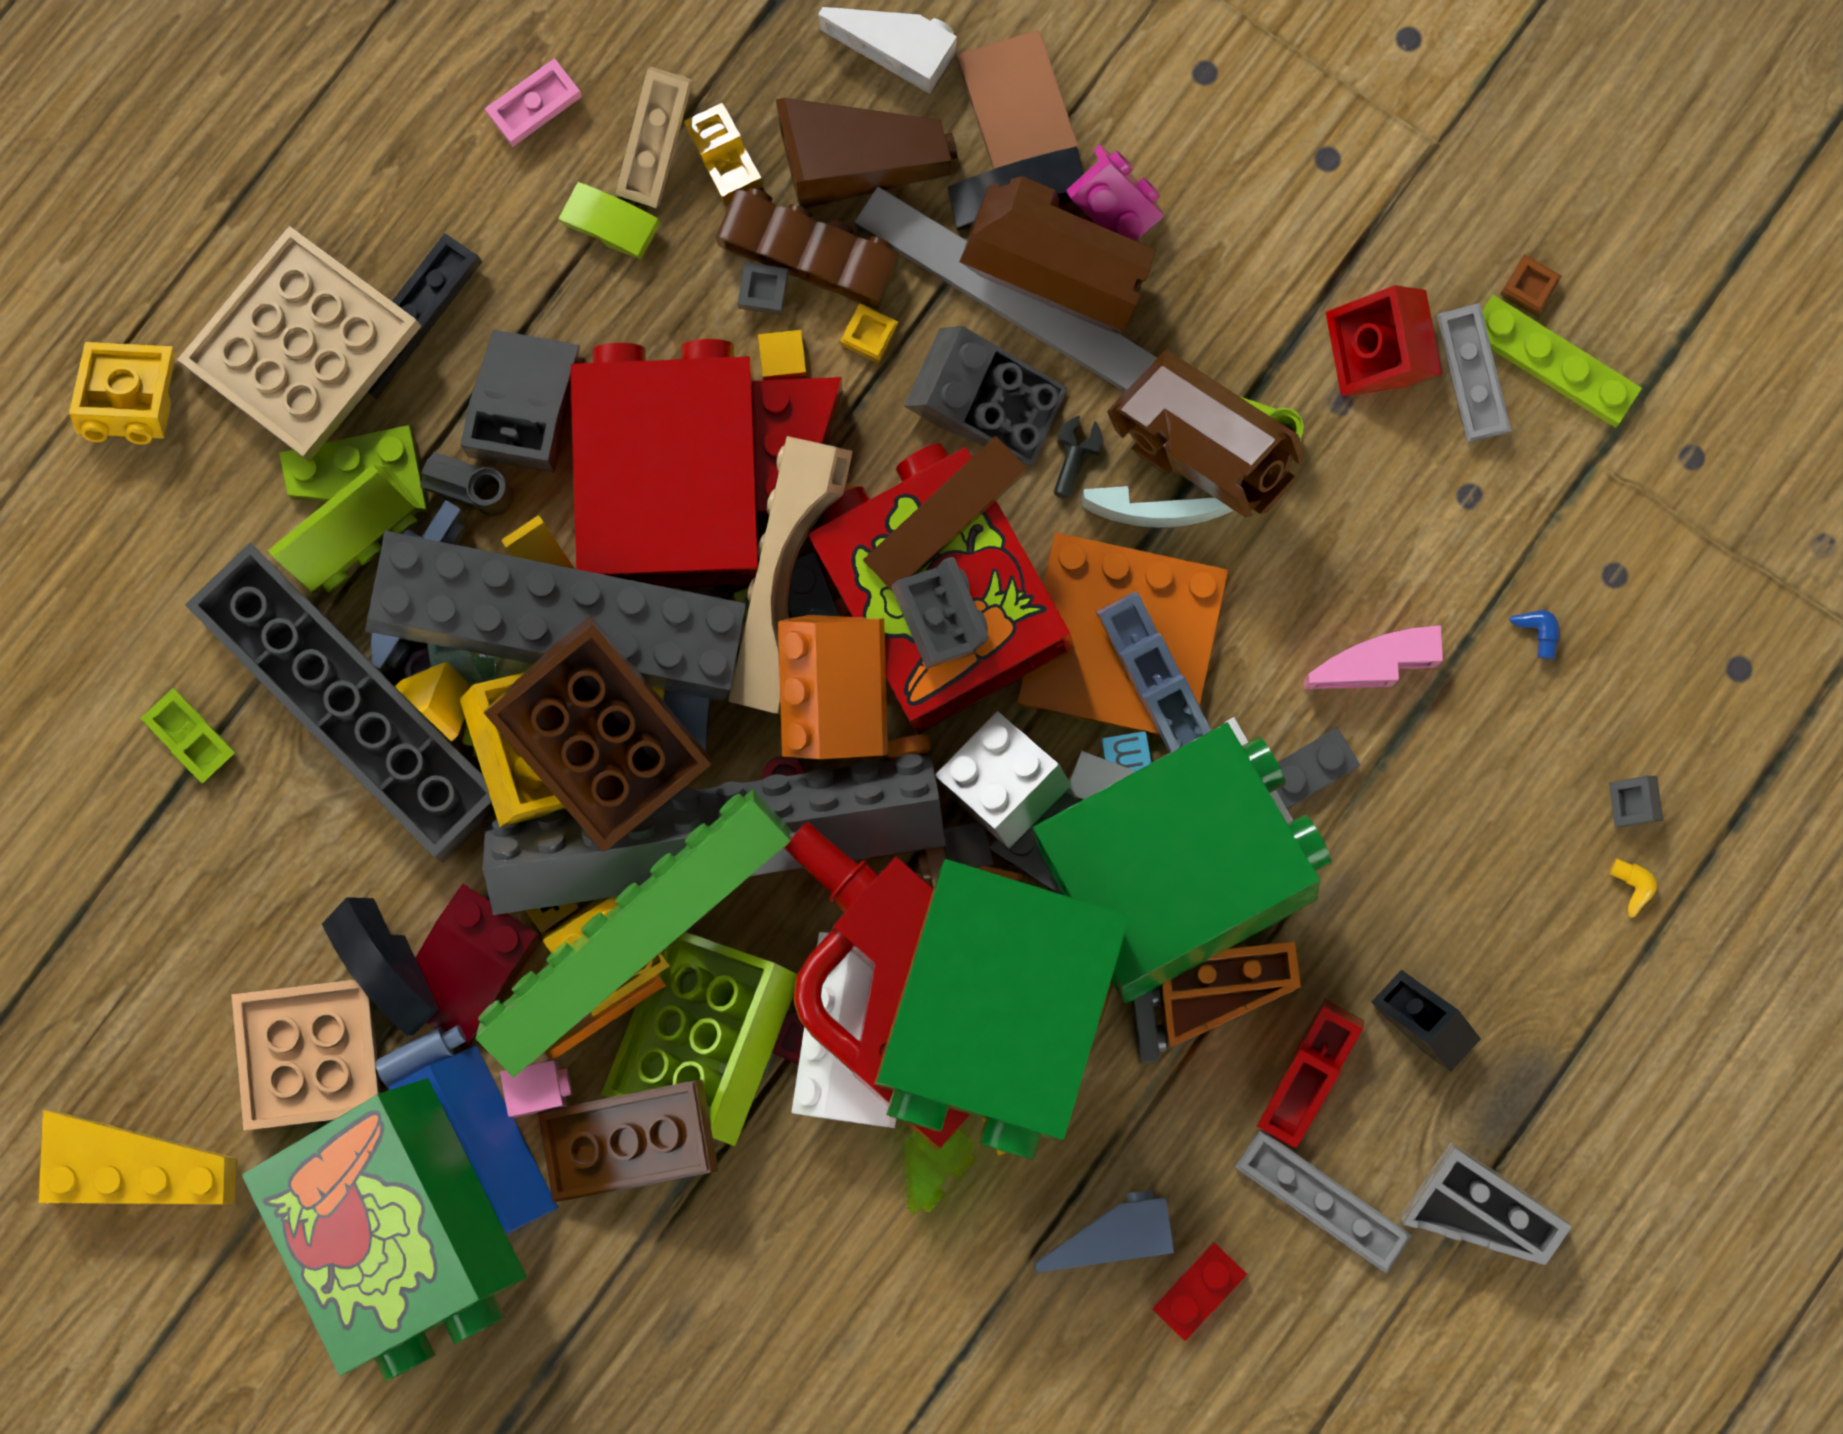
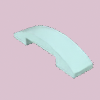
[1082,486,1234,527]

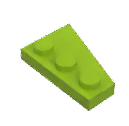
[279,425,429,513]

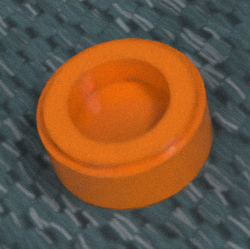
[887,735,931,761]

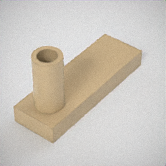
[615,67,693,208]

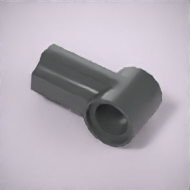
[420,452,513,516]

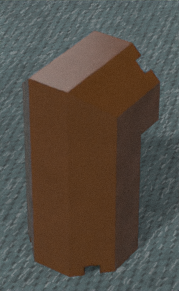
[959,176,1156,335]
[1107,349,1304,517]

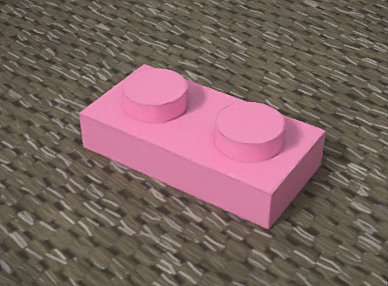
[485,58,582,147]

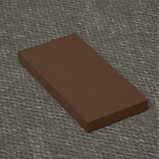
[538,1080,718,1203]

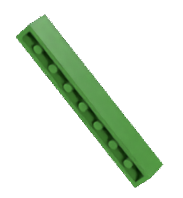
[476,789,791,1078]

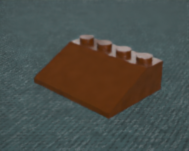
[484,615,712,852]

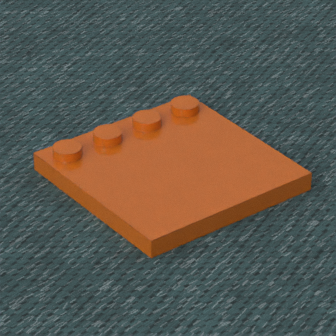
[1017,532,1228,737]

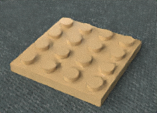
[177,226,421,462]

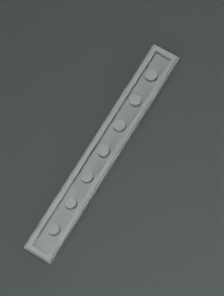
[854,187,1157,392]

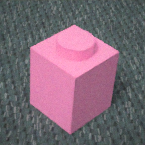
[500,1060,573,1118]

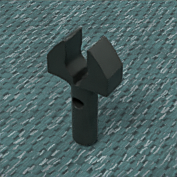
[1053,416,1103,499]

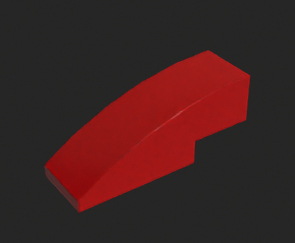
[1256,998,1364,1149]

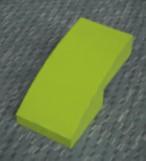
[558,182,661,260]
[140,688,236,784]

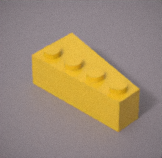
[39,1110,237,1204]

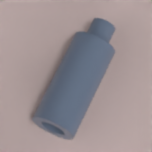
[375,1025,467,1087]

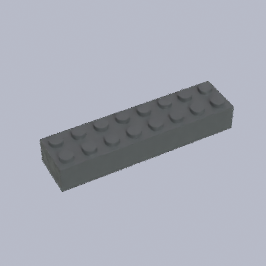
[365,531,745,701]
[185,542,495,863]

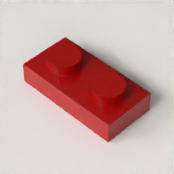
[1150,1242,1247,1341]

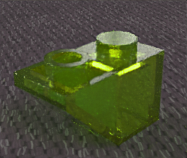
[904,1129,976,1215]

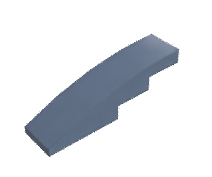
[1096,592,1211,753]

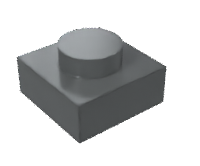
[738,262,789,315]
[1609,776,1663,827]

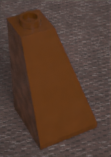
[776,98,958,208]

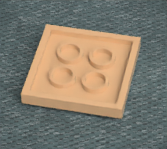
[231,980,381,1131]

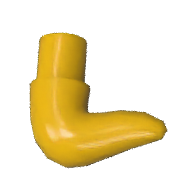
[1609,858,1657,918]

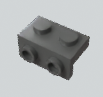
[891,557,989,669]

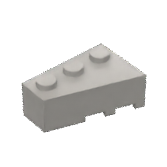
[1400,1141,1572,1265]

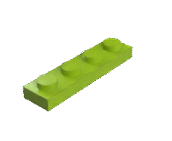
[1482,295,1642,428]

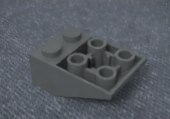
[904,326,1068,466]
[460,330,580,473]

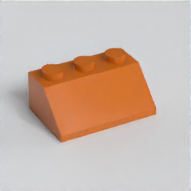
[778,615,888,759]

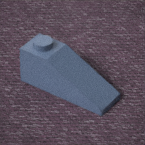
[1034,1190,1174,1273]

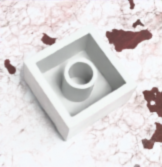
[935,711,1071,849]

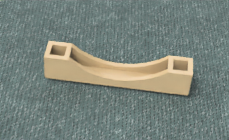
[728,436,853,714]

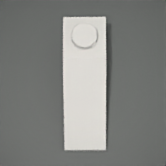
[818,7,957,94]

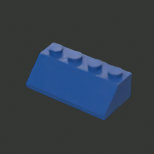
[388,1046,559,1235]

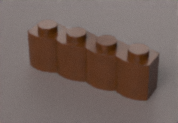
[716,188,898,309]

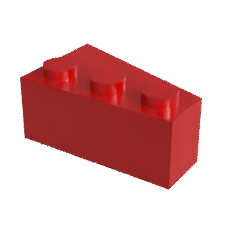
[753,377,843,522]

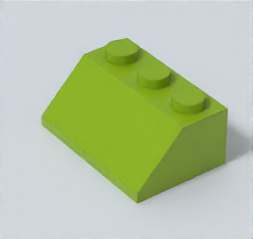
[268,465,422,593]

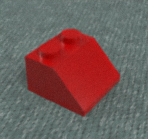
[1325,285,1442,396]

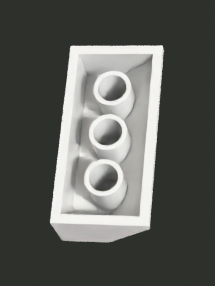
[791,932,896,1128]

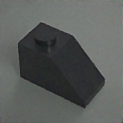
[1371,970,1481,1072]

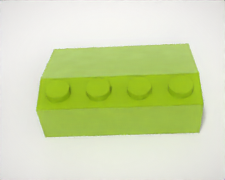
[601,932,797,1146]

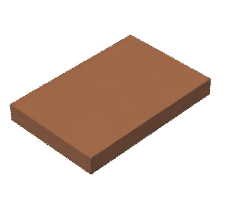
[957,30,1079,169]

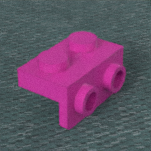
[1066,144,1164,241]

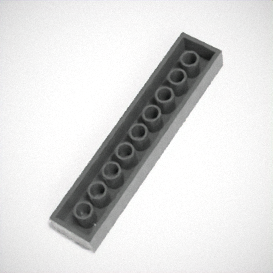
[483,754,946,915]

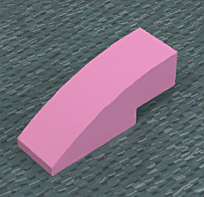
[1303,625,1443,690]

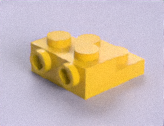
[69,342,176,445]

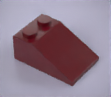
[415,883,543,1050]

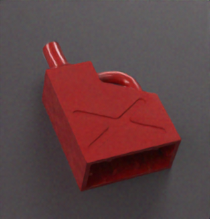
[783,821,970,1149]

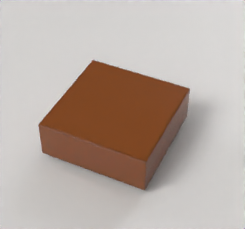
[1500,254,1562,316]

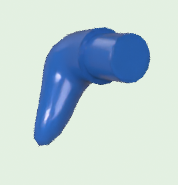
[1509,610,1559,660]

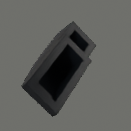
[948,146,1083,230]
[322,897,439,1036]

